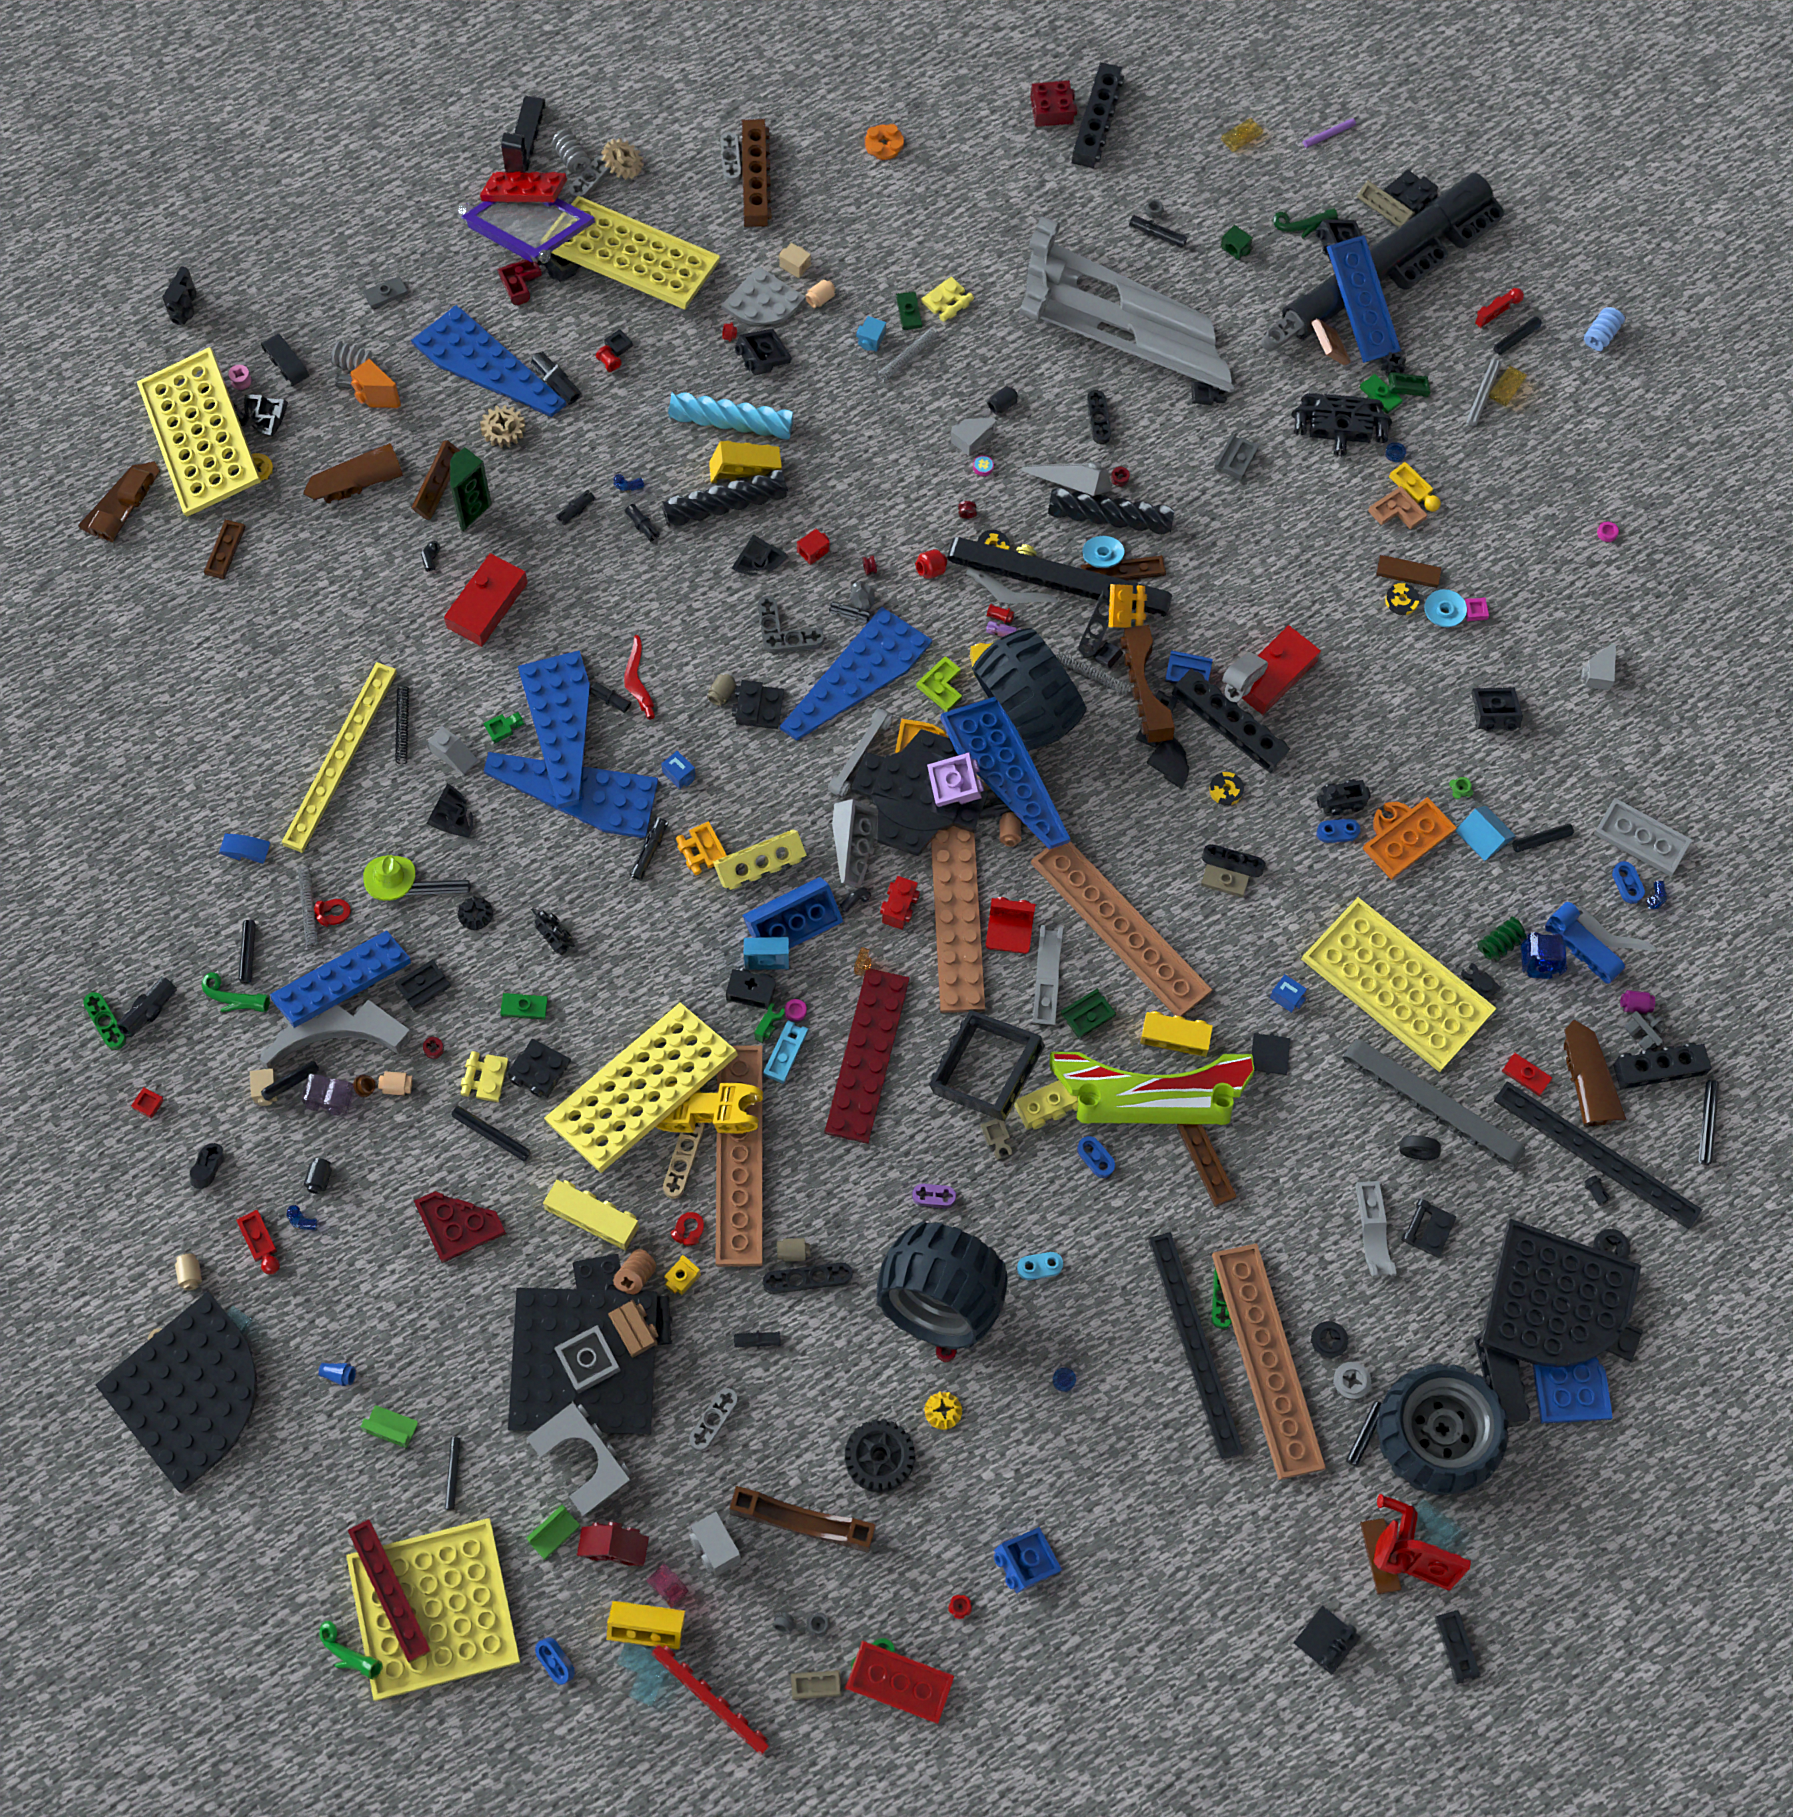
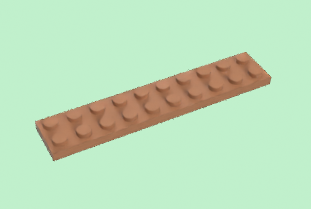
[931,826,985,1013]
[1031,841,1212,1017]
[716,1046,763,1267]
[1212,1243,1325,1480]

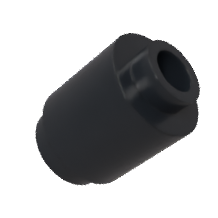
[987,386,1018,414]
[303,1158,332,1194]

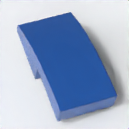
[218,833,270,864]

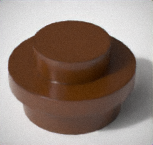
[353,1074,376,1097]

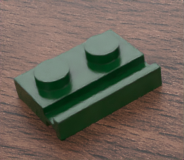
[1061,988,1116,1039]

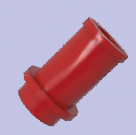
[986,604,1015,624]

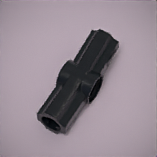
[530,351,582,405]
[117,976,177,1038]

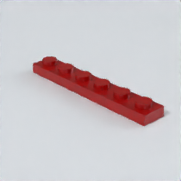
[651,1644,769,1756]

